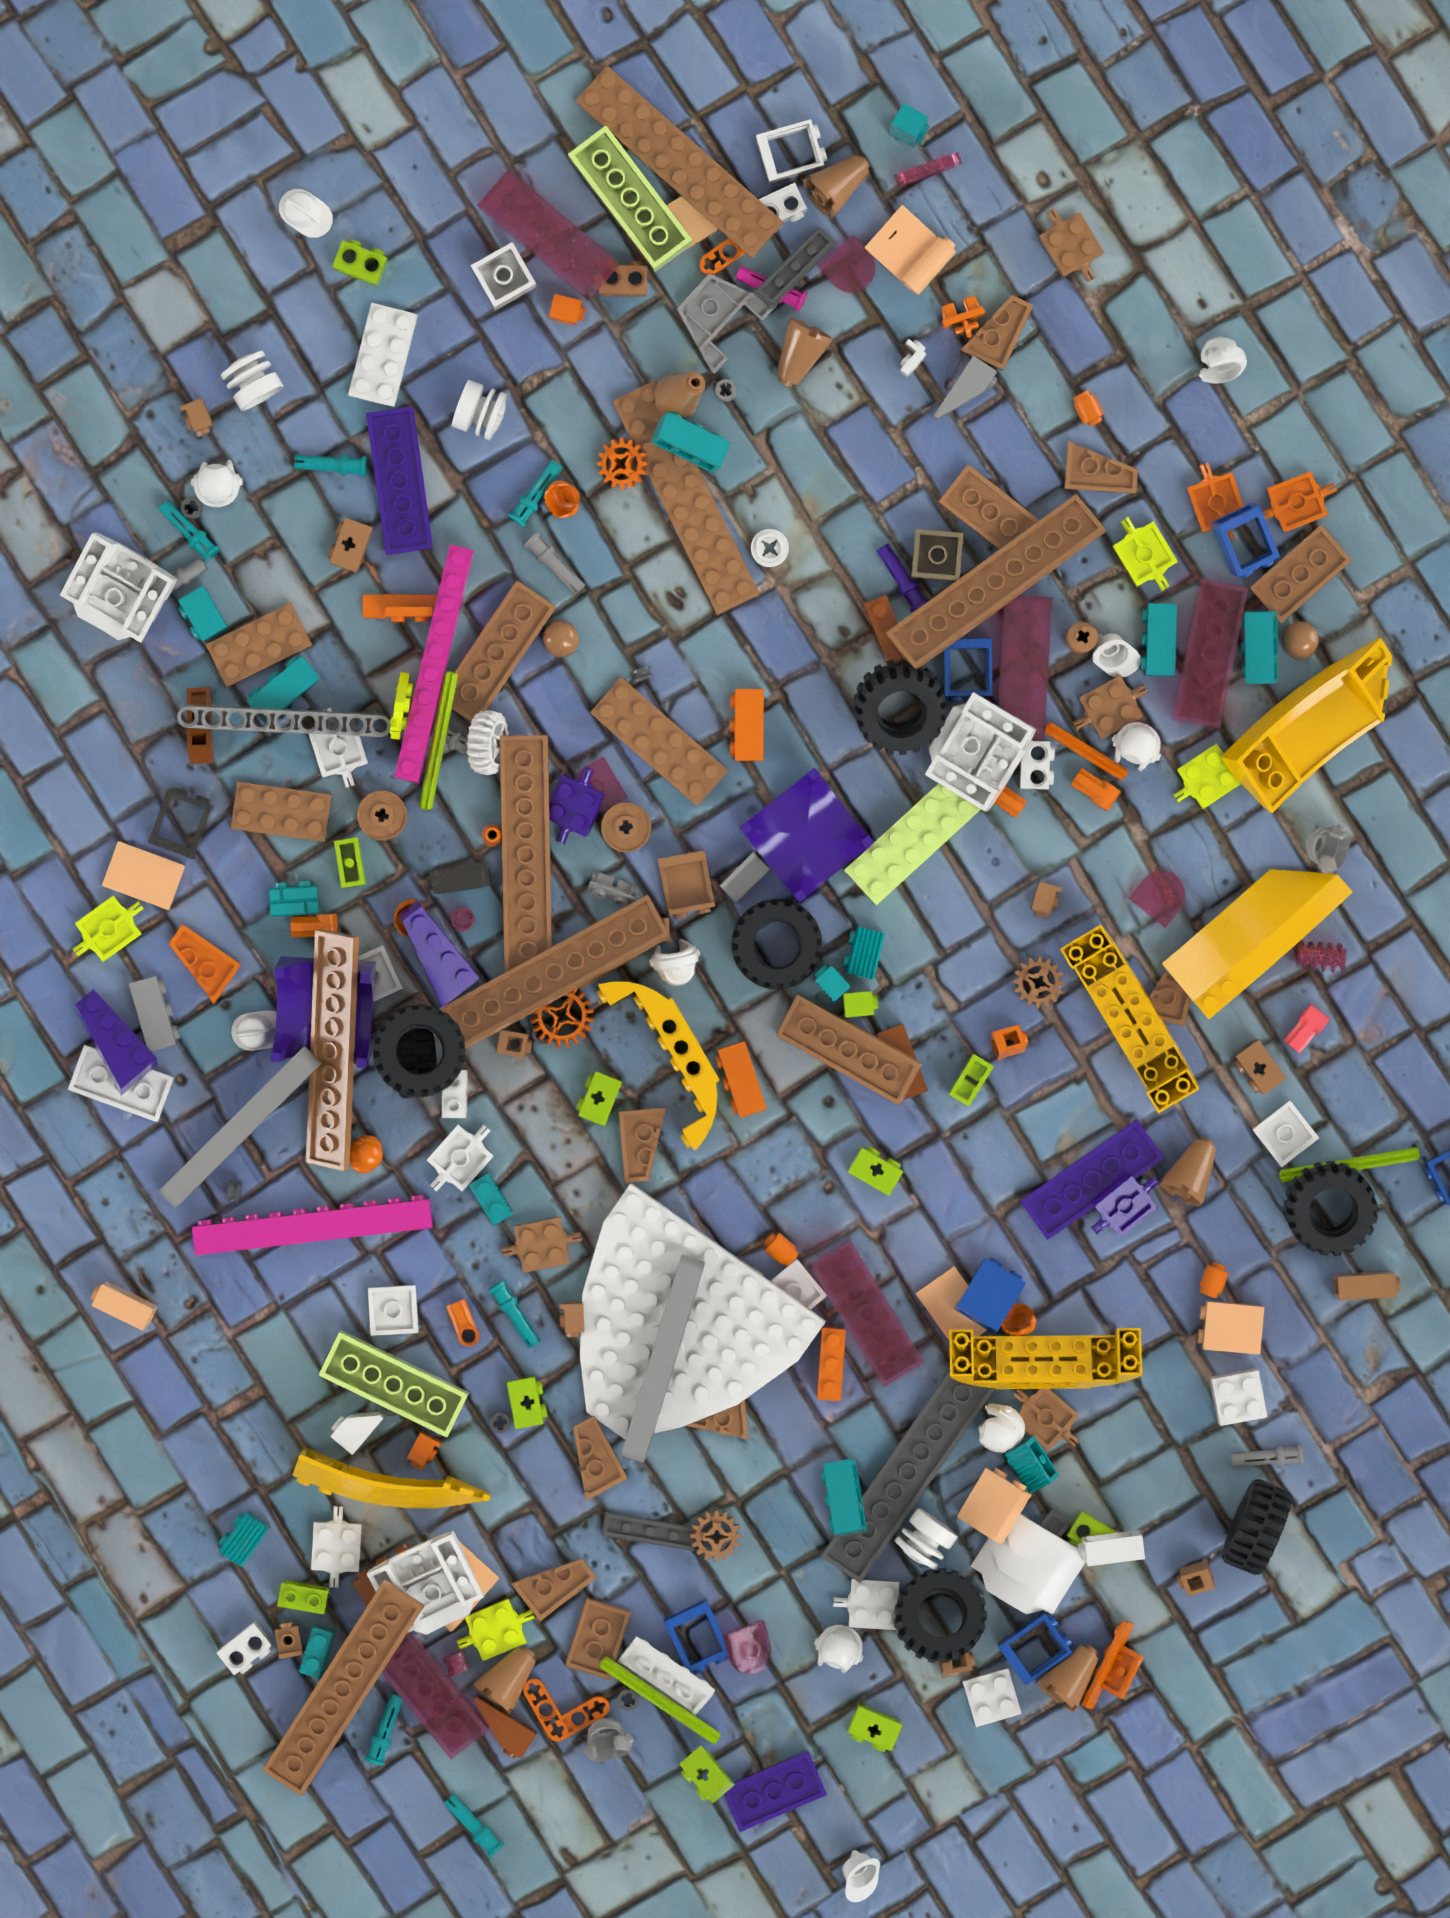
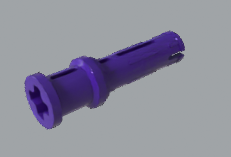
[876,543,929,613]

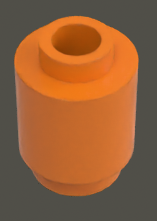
[1073,390,1105,427]
[763,1232,799,1267]
[1199,1262,1229,1299]

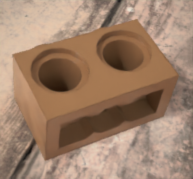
[599,261,648,297]

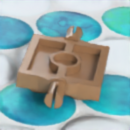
[1038,208,1104,283]
[1072,675,1148,740]
[501,1216,582,1273]
[1012,1389,1080,1451]

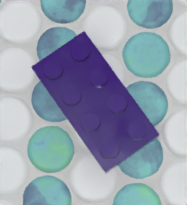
[724,1750,827,1832]

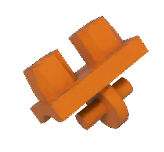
[941,296,985,338]

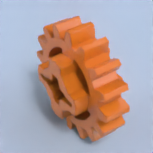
[597,438,649,490]

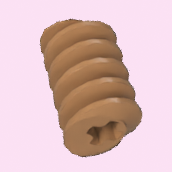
[1065,622,1098,654]

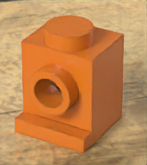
[989,1025,1028,1061]
[407,1430,442,1470]

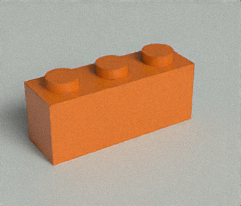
[730,689,764,761]
[715,1041,767,1118]
[817,1326,846,1401]

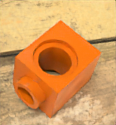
[549,294,586,326]

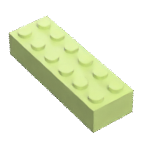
[568,126,693,272]
[844,783,981,905]
[319,1330,469,1437]

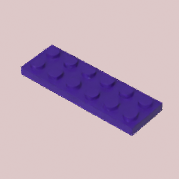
[366,407,433,555]
[1020,1119,1164,1240]

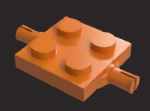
[1186,463,1244,541]
[1262,471,1337,533]

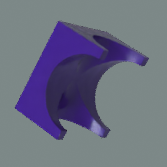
[739,768,874,903]
[270,956,376,1068]

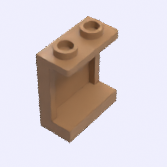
[658,850,715,919]

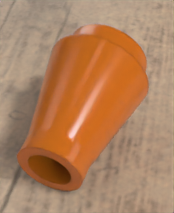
[481,823,502,847]

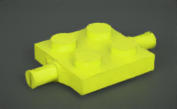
[1112,517,1178,591]
[389,672,413,740]
[1173,743,1241,809]
[73,896,144,962]
[457,1598,535,1661]

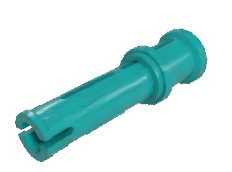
[294,454,367,477]
[507,459,563,528]
[158,499,220,563]
[487,1279,541,1349]
[364,1692,404,1766]
[443,1794,505,1858]

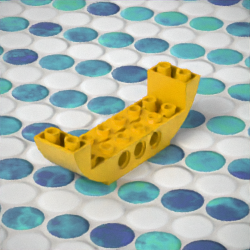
[1060,924,1200,1113]
[596,981,720,1151]
[949,1328,1142,1389]

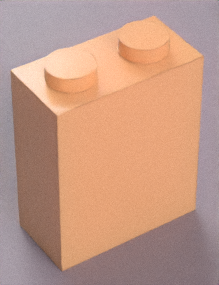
[90,1281,158,1331]
[1197,1300,1264,1355]
[957,1468,1031,1544]

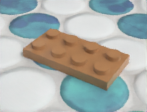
[938,464,1040,550]
[1249,525,1352,624]
[206,603,313,688]
[231,782,332,842]

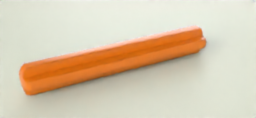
[1043,722,1128,780]

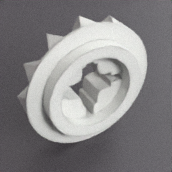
[751,529,789,567]

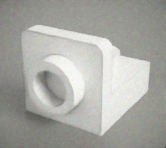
[900,339,926,378]

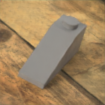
[933,356,998,420]

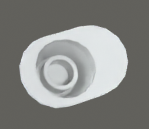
[279,189,333,238]
[1093,633,1141,677]
[231,1010,277,1051]
[843,1850,880,1902]

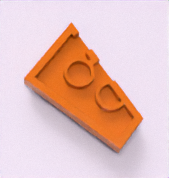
[169,924,242,1004]

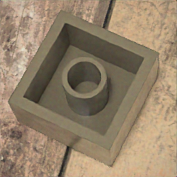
[911,529,964,582]

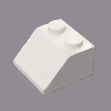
[330,1411,386,1455]

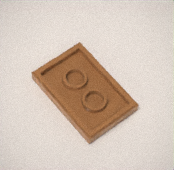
[565,1597,632,1680]

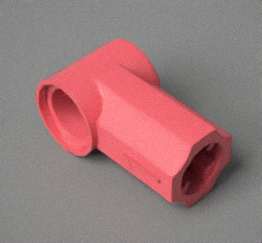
[1283,1004,1330,1053]

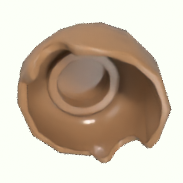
[542,619,579,658]
[1283,621,1319,660]

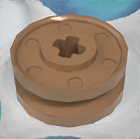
[357,791,408,841]
[601,803,652,852]

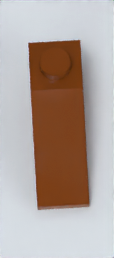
[187,687,214,764]
[473,1694,537,1759]

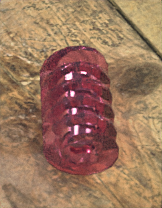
[1296,941,1346,973]

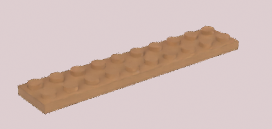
[575,66,784,259]
[612,380,760,615]
[886,494,1106,669]
[500,735,552,973]
[439,895,671,1049]
[306,929,359,1171]
[262,1579,425,1796]

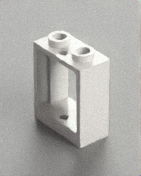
[756,119,827,184]
[1078,1530,1145,1566]

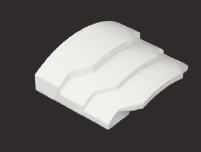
[60,532,177,643]
[925,692,1036,812]
[971,1513,1085,1615]
[367,1531,484,1635]

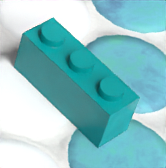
[889,102,930,148]
[650,412,730,473]
[1140,603,1177,677]
[1241,610,1278,684]
[247,656,321,723]
[821,1459,867,1536]

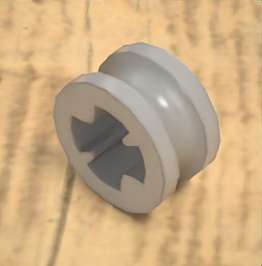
[715,379,737,402]

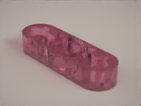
[894,152,963,187]

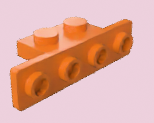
[363,594,438,623]
[1081,1620,1144,1709]

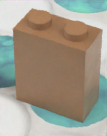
[1332,1270,1400,1301]

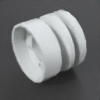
[220,350,284,411]
[451,380,507,441]
[895,1508,958,1570]

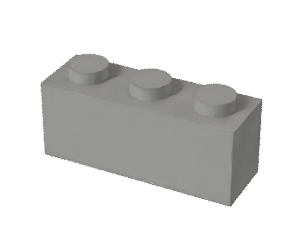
[129,976,180,1052]

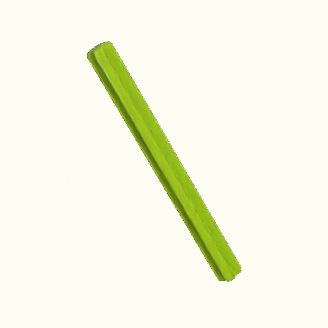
[419,671,458,810]
[1279,1147,1420,1183]
[599,1656,721,1744]

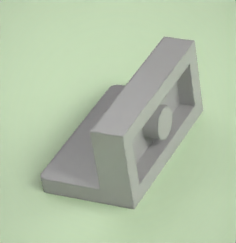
[720,852,769,903]

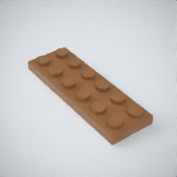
[452,580,556,722]
[590,677,728,807]
[776,993,923,1105]

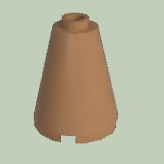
[803,155,869,217]
[776,318,833,387]
[654,372,705,419]
[1160,1137,1216,1206]
[1036,1644,1099,1712]
[473,1646,536,1714]

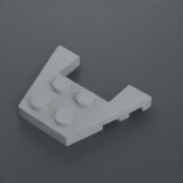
[677,274,777,374]

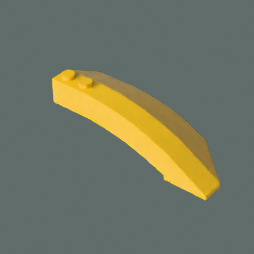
[1221,638,1392,814]
[1162,869,1352,1019]
[293,1447,492,1509]

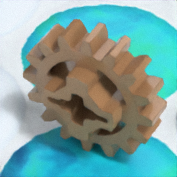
[1012,956,1065,1008]
[689,1509,742,1562]

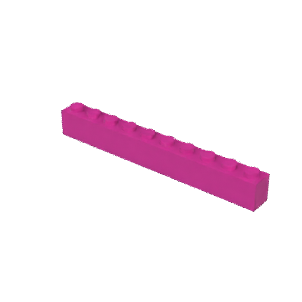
[394,544,474,784]
[192,1195,433,1255]

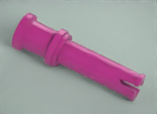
[735,266,808,312]

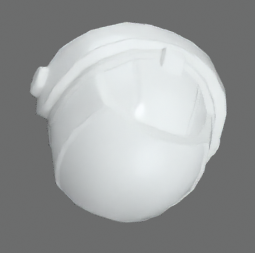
[1198,336,1247,384]
[191,460,243,507]
[1112,722,1161,772]
[649,939,700,986]
[978,1404,1025,1452]
[814,1625,864,1673]

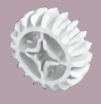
[466,710,509,775]

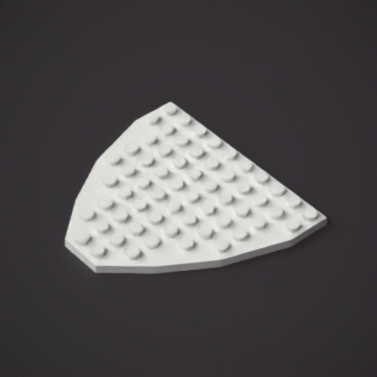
[580,1183,826,1440]

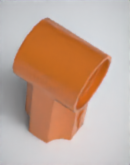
[1070,768,1121,811]
[993,785,1027,818]
[291,914,338,937]
[446,1299,480,1347]

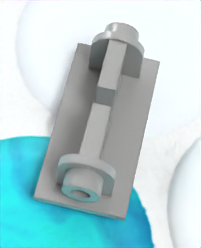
[587,872,638,907]

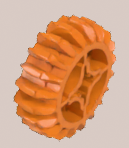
[530,988,594,1048]

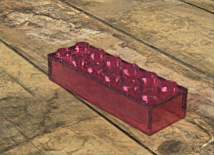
[477,169,619,302]
[1171,578,1248,729]
[997,595,1052,741]
[810,1238,924,1387]
[382,1631,489,1760]

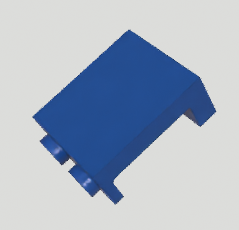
[953,1258,1026,1334]

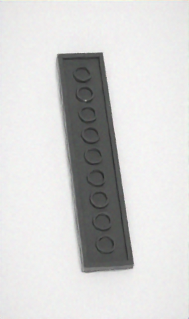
[821,1370,995,1583]

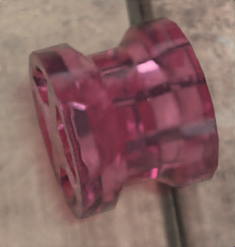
[451,908,475,931]
[442,1650,471,1676]

